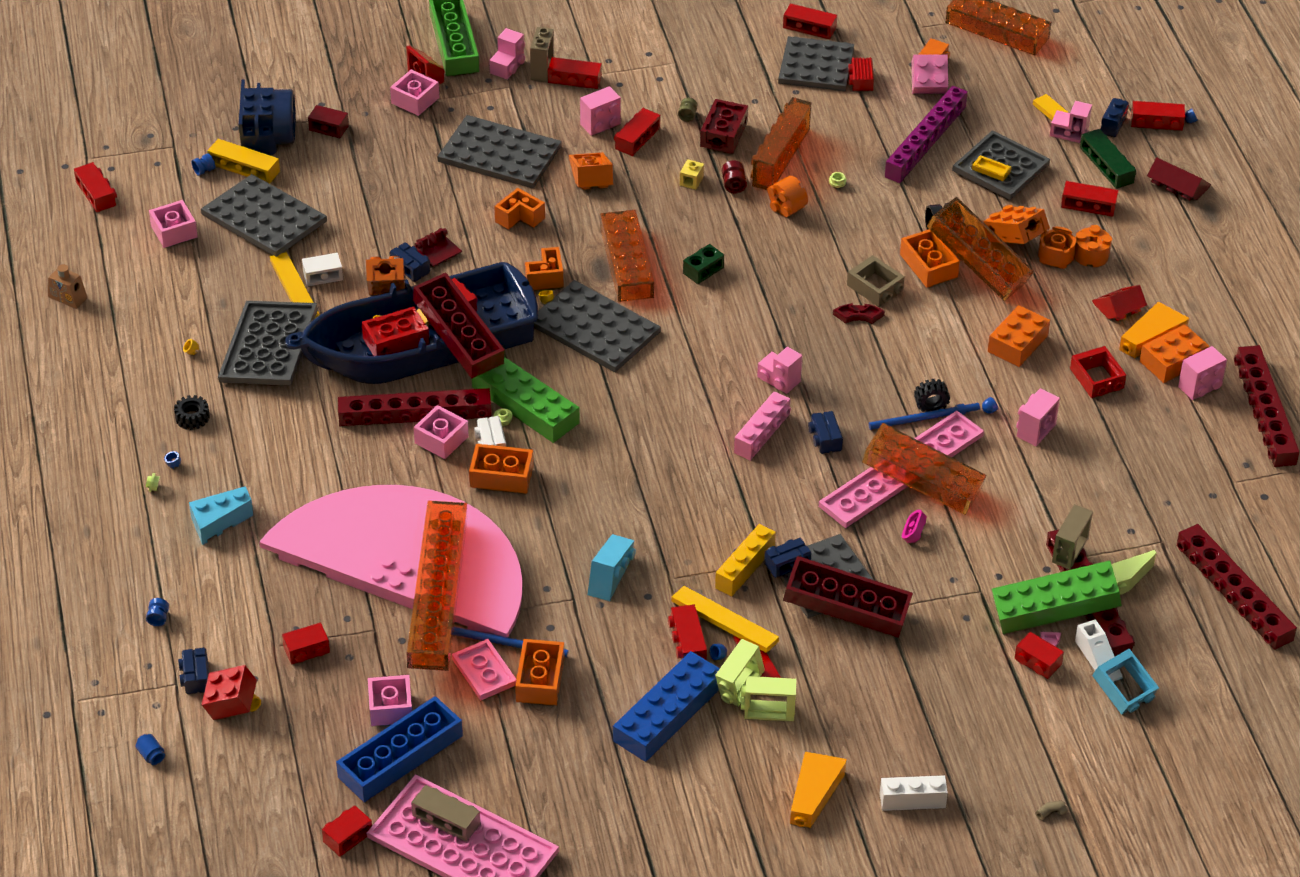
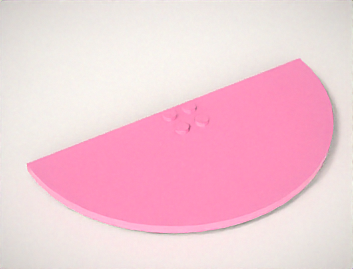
[259,485,522,638]

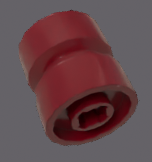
[722,160,747,194]

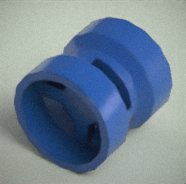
[191,153,215,176]
[146,598,169,626]

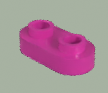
[902,510,927,543]

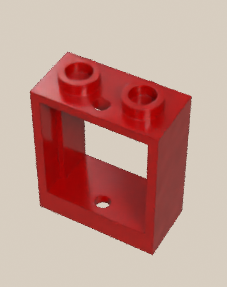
[1070,346,1127,398]

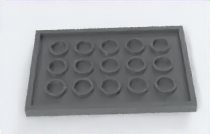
[437,115,562,188]
[201,174,327,257]
[534,280,661,372]
[218,301,318,385]

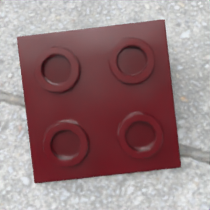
[414,228,462,267]

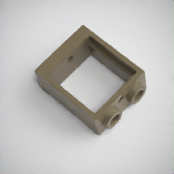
[530,27,554,82]
[847,255,905,307]
[1052,504,1093,569]

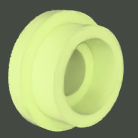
[829,172,847,188]
[493,409,513,426]
[145,473,160,492]

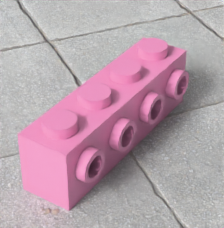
[734,392,791,461]

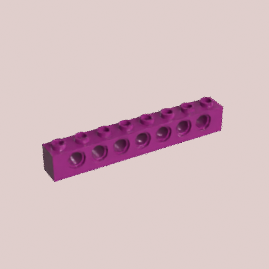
[885,86,968,183]

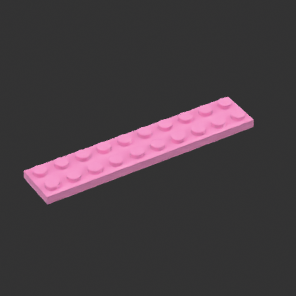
[818,411,984,528]

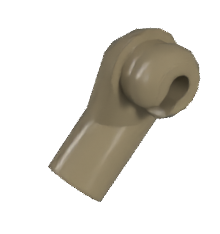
[1035,800,1068,820]

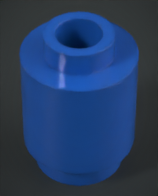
[135,734,165,765]

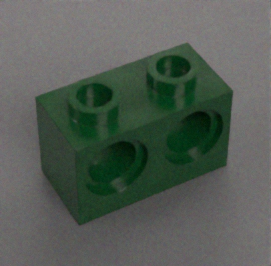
[683,244,725,284]

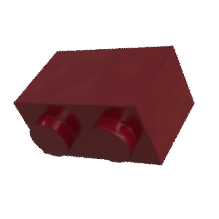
[308,105,349,139]

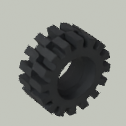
[914,379,950,412]
[174,395,210,430]

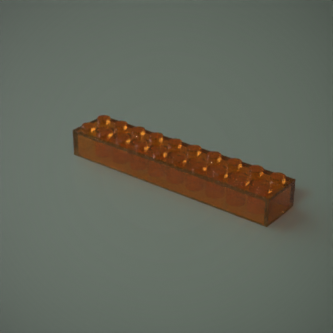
[407,500,468,671]

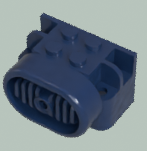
[238,79,296,156]

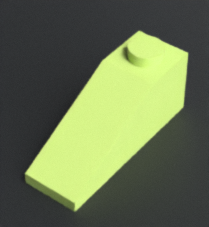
[1111,550,1156,595]

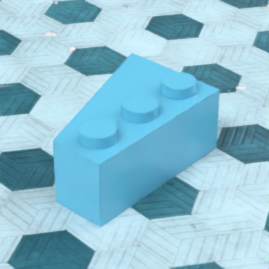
[189,486,253,545]
[587,534,636,601]

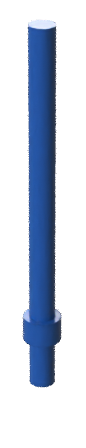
[869,403,980,430]
[449,626,569,658]

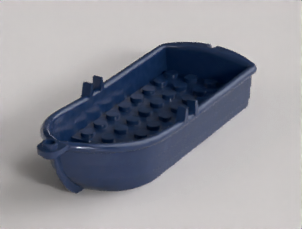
[285,262,538,384]

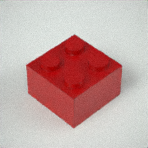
[201,665,257,720]

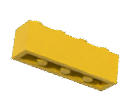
[207,139,280,184]
[715,524,776,597]

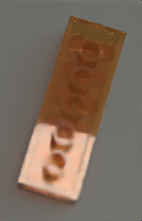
[945,0,1052,56]
[750,97,812,190]
[927,196,1034,301]
[600,210,654,302]
[862,423,987,515]

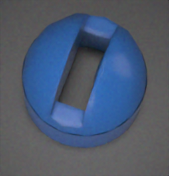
[1185,108,1198,124]
[982,397,998,414]
[164,451,181,468]
[709,644,727,660]

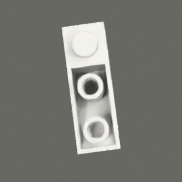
[1075,619,1123,682]

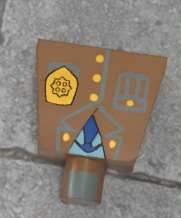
[48,264,87,309]

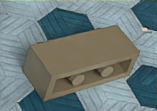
[411,785,480,842]

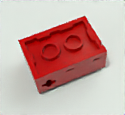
[362,307,429,356]

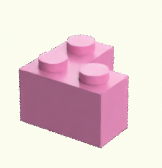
[489,28,525,80]
[1050,101,1092,143]
[757,347,802,394]

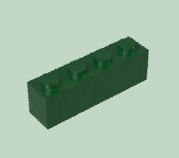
[1080,129,1136,189]

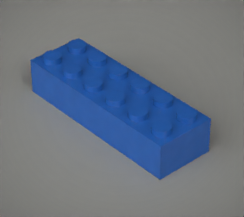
[613,651,720,762]
[336,696,463,802]

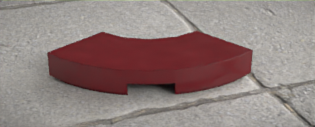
[833,303,885,324]

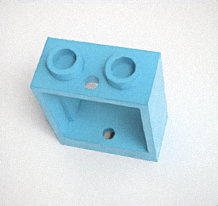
[1092,649,1159,715]

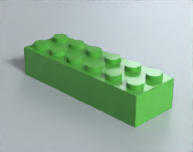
[429,0,479,76]
[472,357,580,443]
[992,561,1122,634]

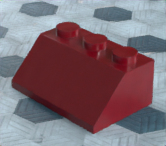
[1147,157,1211,201]

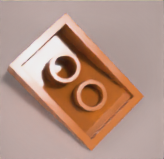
[569,152,613,190]

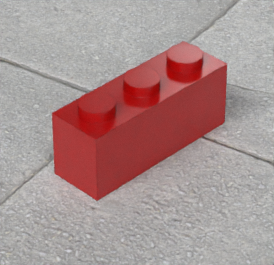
[783,3,837,40]
[548,57,602,89]
[1131,101,1185,131]
[614,108,661,156]
[74,162,117,213]
[1061,181,1119,217]
[668,604,707,660]

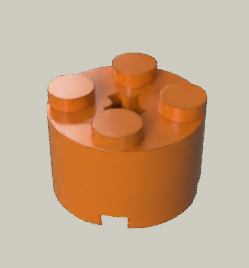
[767,175,808,217]
[1074,225,1112,267]
[1038,226,1077,269]

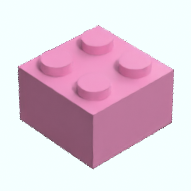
[912,55,948,94]
[390,70,439,116]
[580,86,621,136]
[149,200,197,248]
[1178,346,1227,400]
[1016,388,1060,446]
[414,405,469,459]
[368,675,412,726]

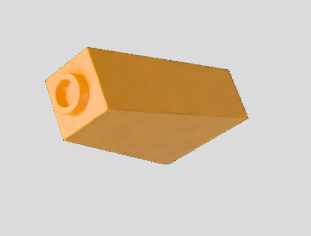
[1119,302,1189,358]
[790,752,847,828]

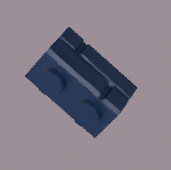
[1100,98,1129,138]
[390,242,430,282]
[808,411,843,454]
[764,537,812,578]
[178,647,209,694]

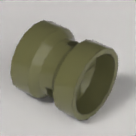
[678,97,698,122]

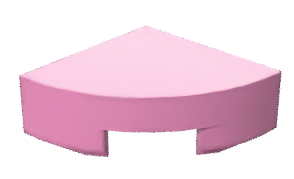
[1040,632,1061,646]

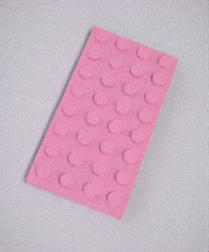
[367,774,559,877]

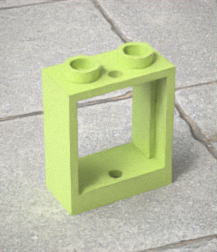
[715,639,765,707]
[741,676,796,721]

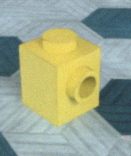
[680,159,704,190]

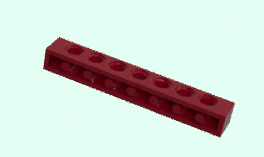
[1234,345,1300,467]
[338,388,492,426]
[1176,524,1297,650]
[1046,529,1135,656]

